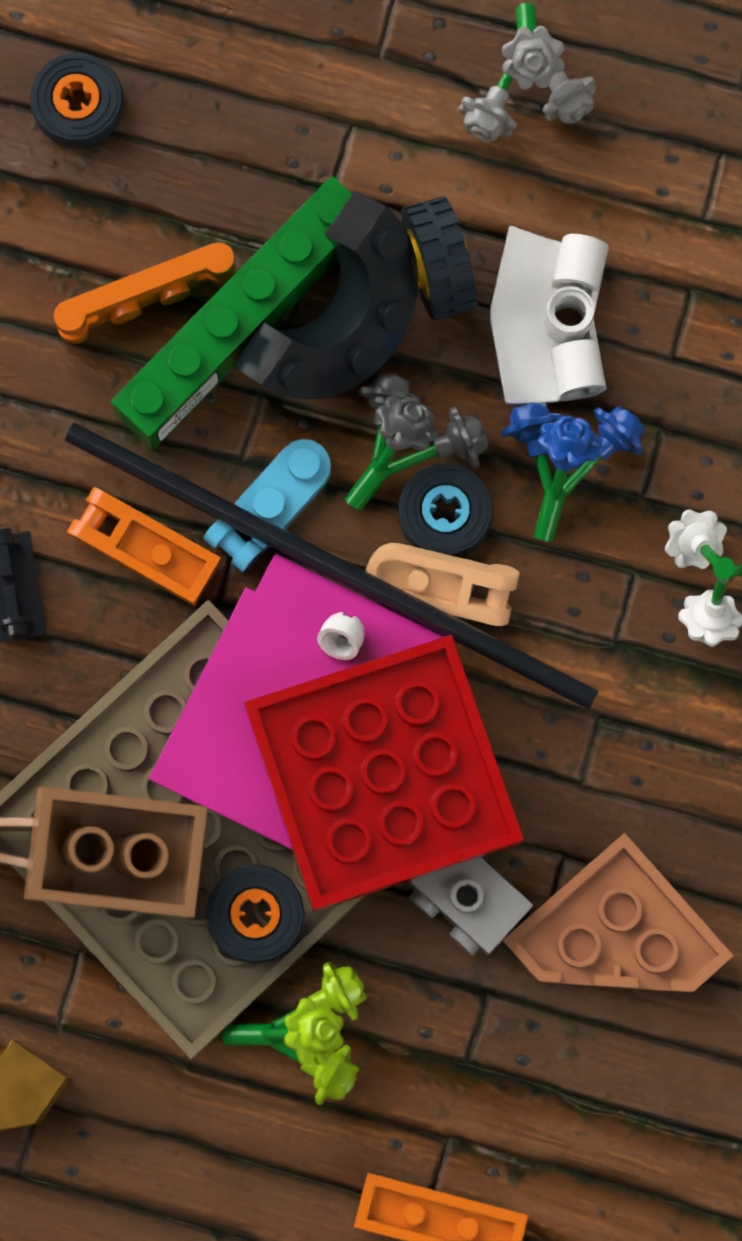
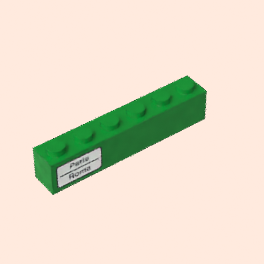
[110,176,352,451]

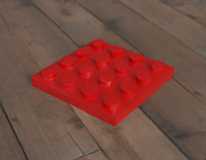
[244,635,524,913]

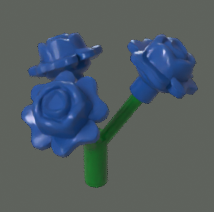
[501,402,644,542]

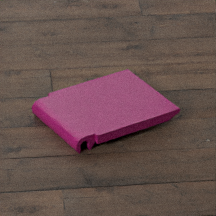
[148,554,446,851]

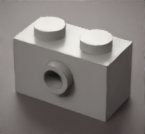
[407,857,533,957]

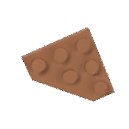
[502,833,734,993]

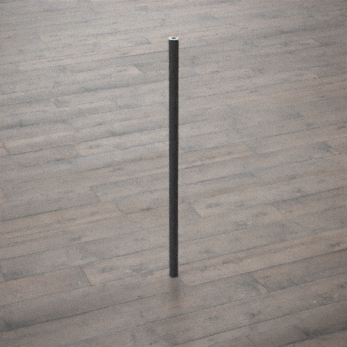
[65,422,599,710]

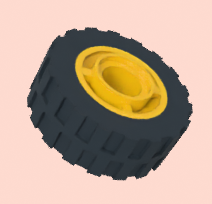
[401,196,477,321]

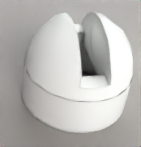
[317,612,365,660]

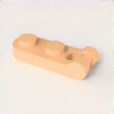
[366,543,520,626]

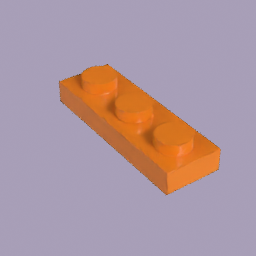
[354,1172,528,1241]

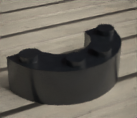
[232,191,418,400]

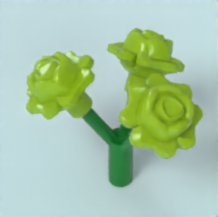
[222,962,367,1105]

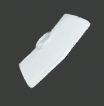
[490,226,609,406]

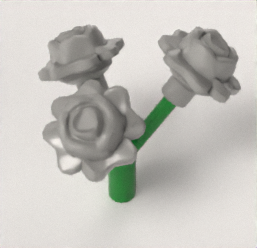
[458,3,597,143]

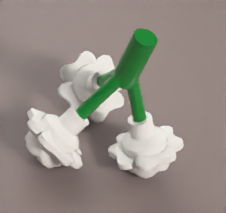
[665,509,742,647]

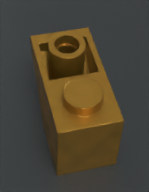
[0,1040,71,1131]

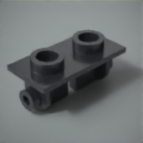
[0,528,47,643]

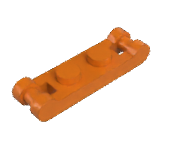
[54,242,236,344]

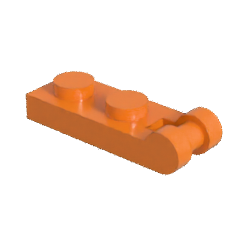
[66,487,222,607]

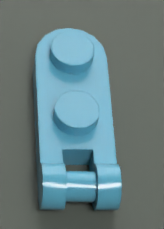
[203,439,331,574]

